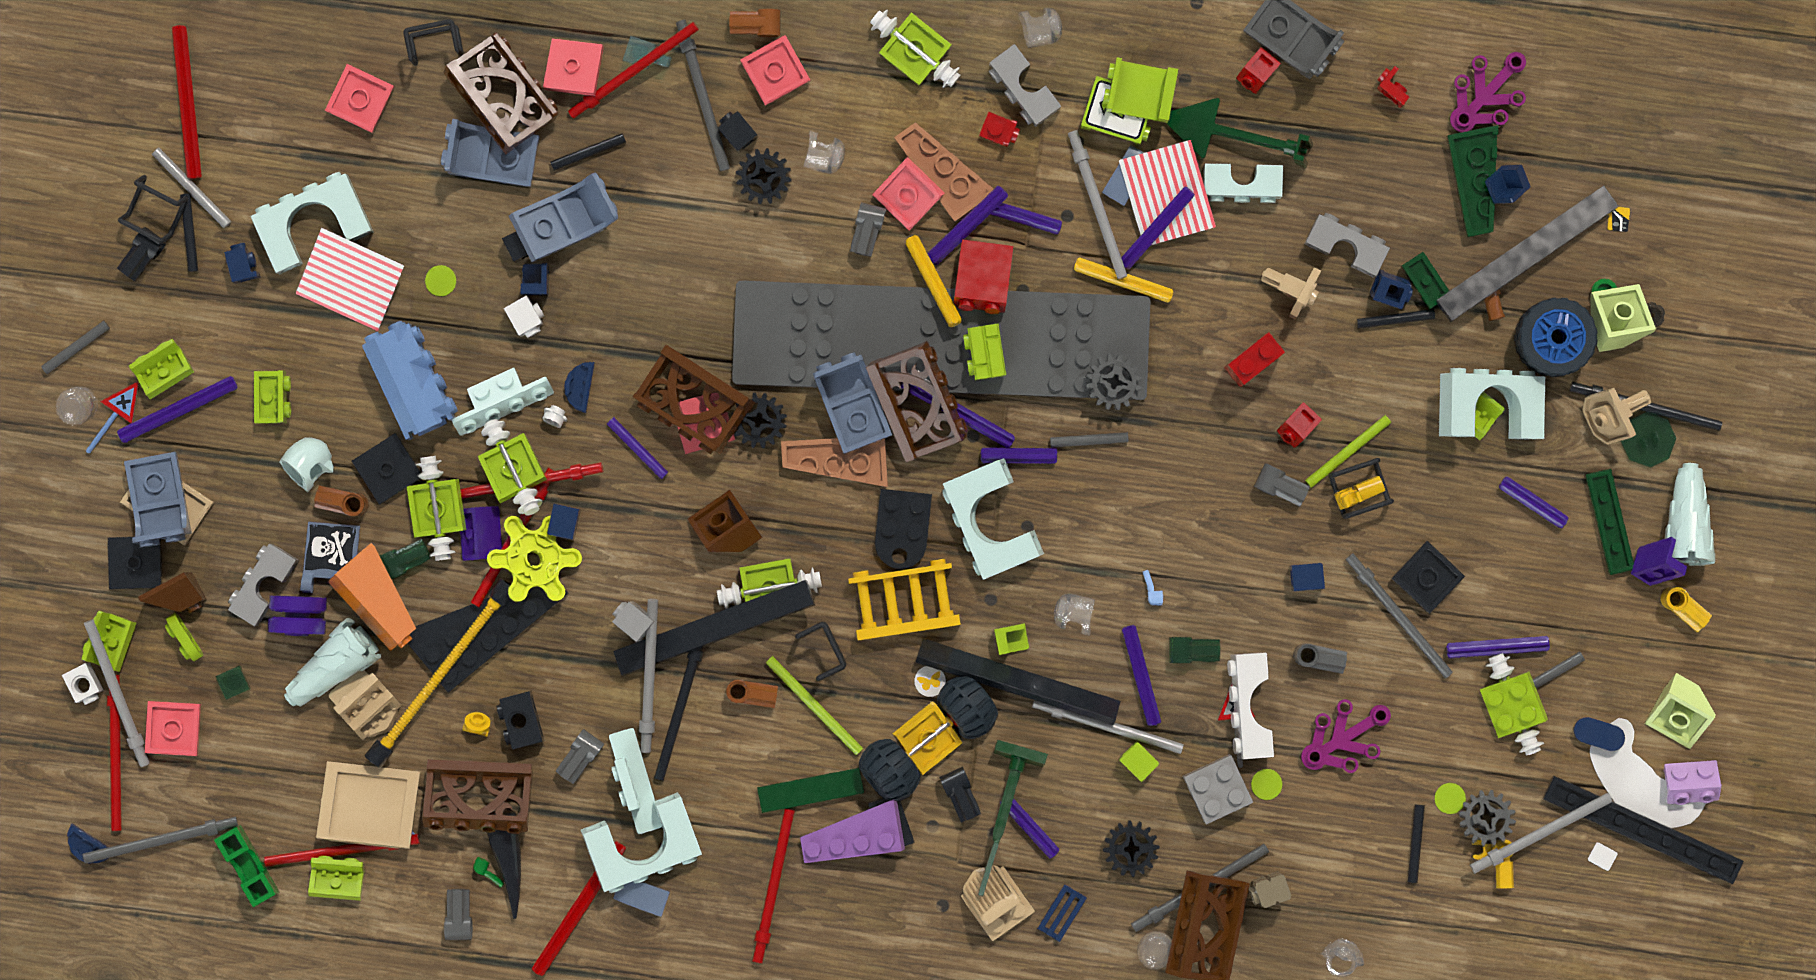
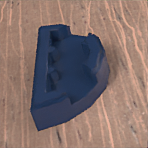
[565,362,595,413]
[67,823,109,863]

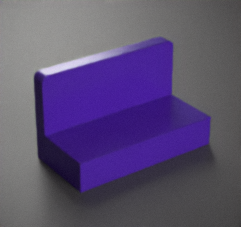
[460,506,502,561]
[1631,537,1687,586]

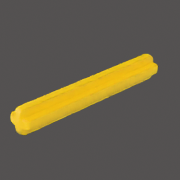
[906,235,961,327]
[1074,258,1174,303]

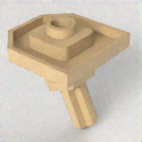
[1261,267,1321,320]
[1583,388,1651,444]

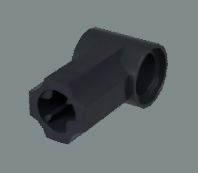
[117,227,167,282]
[939,767,981,823]

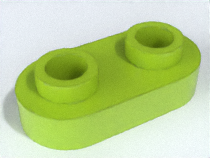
[165,613,203,662]

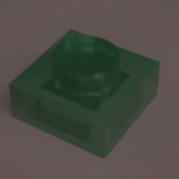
[215,665,251,700]

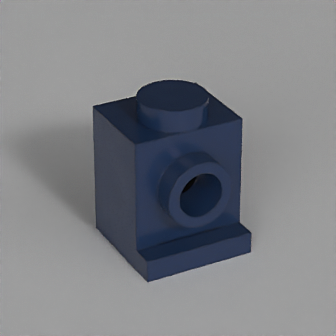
[224,243,261,284]
[1370,269,1413,309]

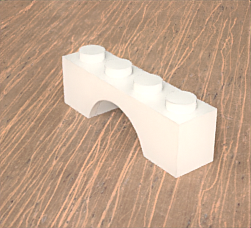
[1227,653,1274,759]

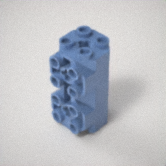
[362,321,458,440]

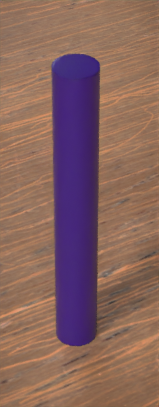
[607,417,668,479]

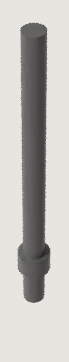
[676,20,730,171]
[1345,553,1453,679]
[83,816,238,864]
[1131,844,1269,932]

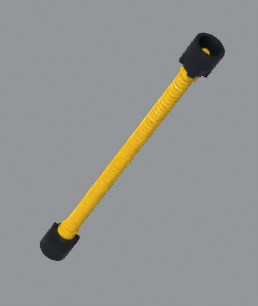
[364,578,511,768]

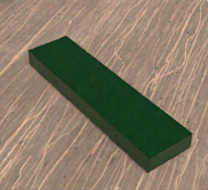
[1585,469,1634,575]
[757,767,864,813]

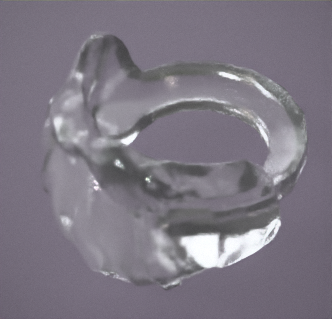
[1321,938,1364,977]

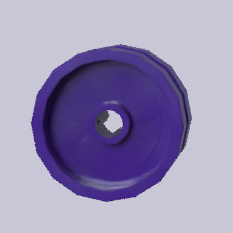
[268,595,327,636]

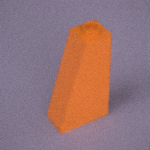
[328,543,416,651]

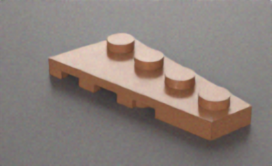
[781,438,888,487]

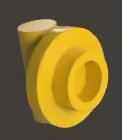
[462,712,490,737]

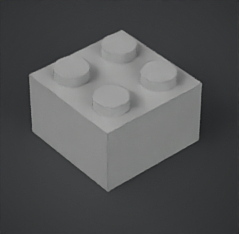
[1182,754,1253,824]

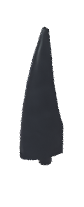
[485,805,521,919]

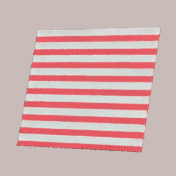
[1119,140,1216,245]
[296,228,404,331]

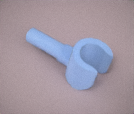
[1143,570,1163,606]

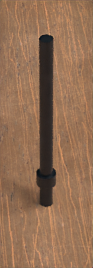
[1569,381,1722,431]
[654,647,704,781]

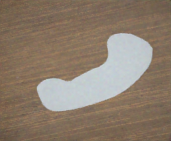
[1590,718,1706,828]

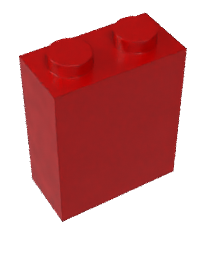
[954,239,1014,314]
[1224,332,1285,387]

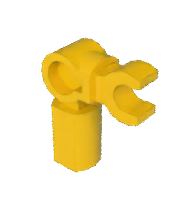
[1334,476,1385,510]
[1472,839,1514,888]

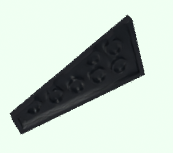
[408,586,569,693]

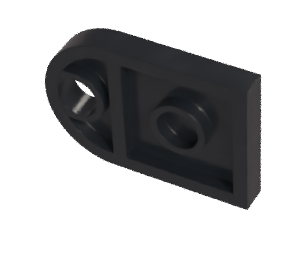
[875,489,932,569]

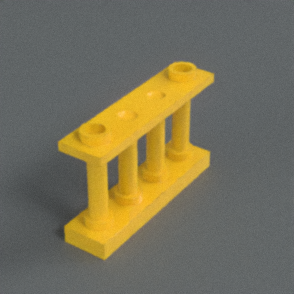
[848,559,961,640]

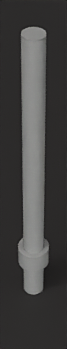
[1068,130,1127,279]
[639,599,658,753]
[84,619,150,767]
[1032,700,1184,754]
[1470,793,1613,874]

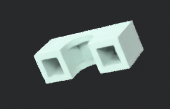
[1203,164,1283,203]

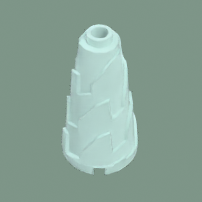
[1665,463,1715,566]
[284,618,381,706]

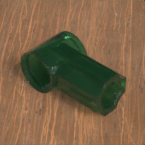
[380,539,432,580]
[1169,637,1220,663]

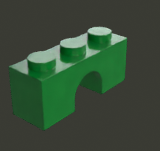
[214,825,280,907]

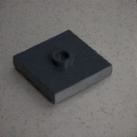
[352,433,421,505]
[108,537,162,589]
[1391,541,1465,614]

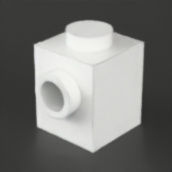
[504,296,545,338]

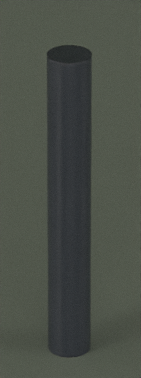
[550,133,626,171]
[180,194,199,272]
[1357,309,1435,329]
[1407,804,1425,883]

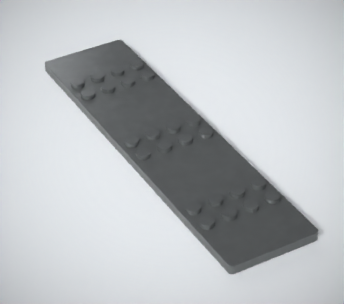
[732,281,1150,400]

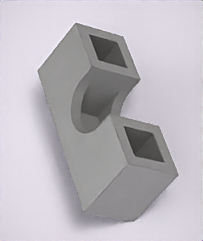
[988,44,1061,127]
[1304,213,1390,278]
[228,544,299,626]
[612,601,655,642]

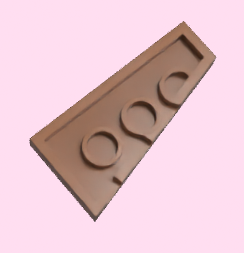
[894,123,993,222]

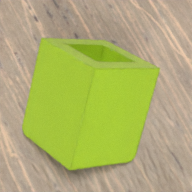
[994,623,1029,655]
[1118,741,1159,782]

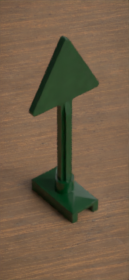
[1166,98,1313,168]
[978,740,1048,896]

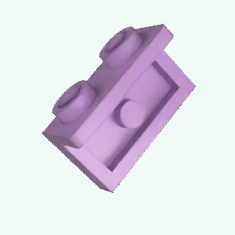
[1664,760,1721,805]

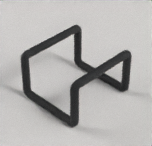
[403,19,464,66]
[118,175,188,244]
[1329,458,1394,519]
[795,622,847,681]

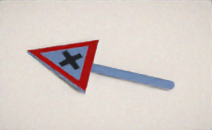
[86,381,139,453]

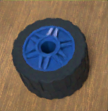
[1514,297,1598,377]

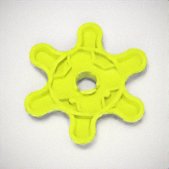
[487,516,582,602]

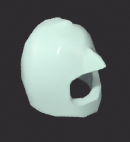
[280,438,334,492]

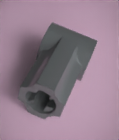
[850,202,886,257]
[1254,463,1310,507]
[1293,643,1347,674]
[556,729,604,784]
[444,889,473,940]

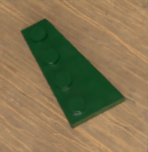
[1446,125,1498,237]

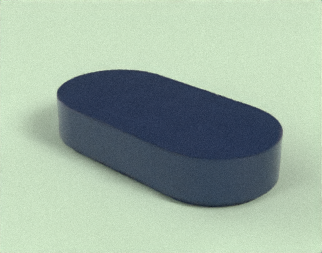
[1573,717,1625,751]

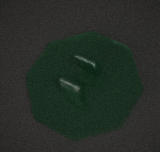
[1620,412,1676,467]

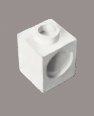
[62,663,104,705]

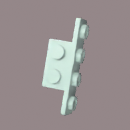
[452,368,554,436]
[609,728,662,834]

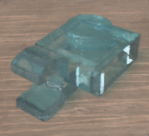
[623,36,672,69]

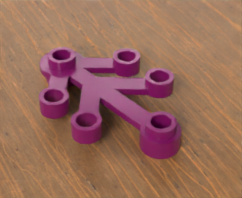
[1450,52,1526,132]
[1301,699,1391,773]

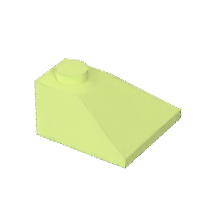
[1590,284,1656,352]
[1645,673,1716,749]

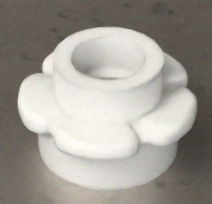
[542,405,567,428]

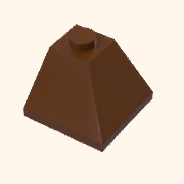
[688,490,763,552]
[138,572,207,614]

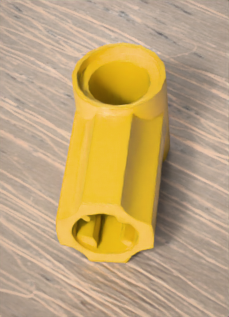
[1660,587,1712,633]

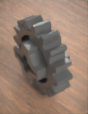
[1085,354,1142,410]
[1459,790,1516,847]

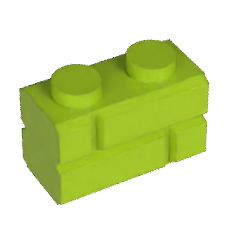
[963,324,1006,381]

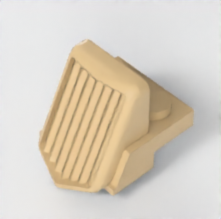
[329,670,402,740]
[961,865,1035,941]

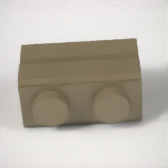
[1249,871,1291,908]

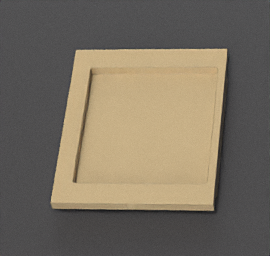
[316,761,420,849]

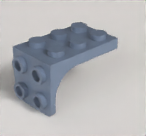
[441,119,539,187]
[509,173,618,262]
[813,352,892,454]
[124,452,192,547]

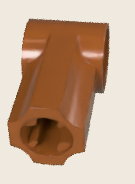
[729,9,781,37]
[314,485,369,516]
[726,679,778,708]

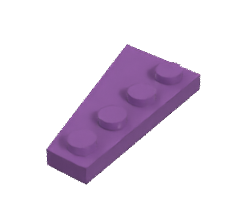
[800,800,905,863]

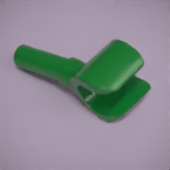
[473,857,504,888]

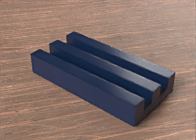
[1037,884,1087,942]

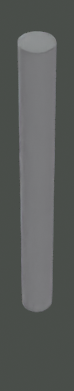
[152,148,232,229]

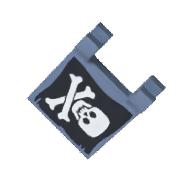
[300,522,360,593]

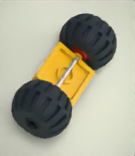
[859,676,998,802]

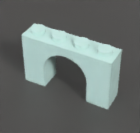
[251,172,374,275]
[1439,368,1545,439]
[942,458,1044,580]
[581,792,702,893]

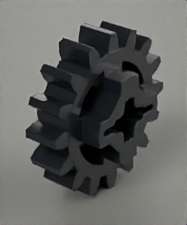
[736,148,792,205]
[731,392,787,448]
[1103,820,1160,877]

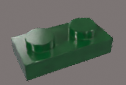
[1401,252,1449,309]

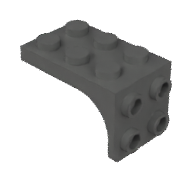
[1243,0,1345,80]

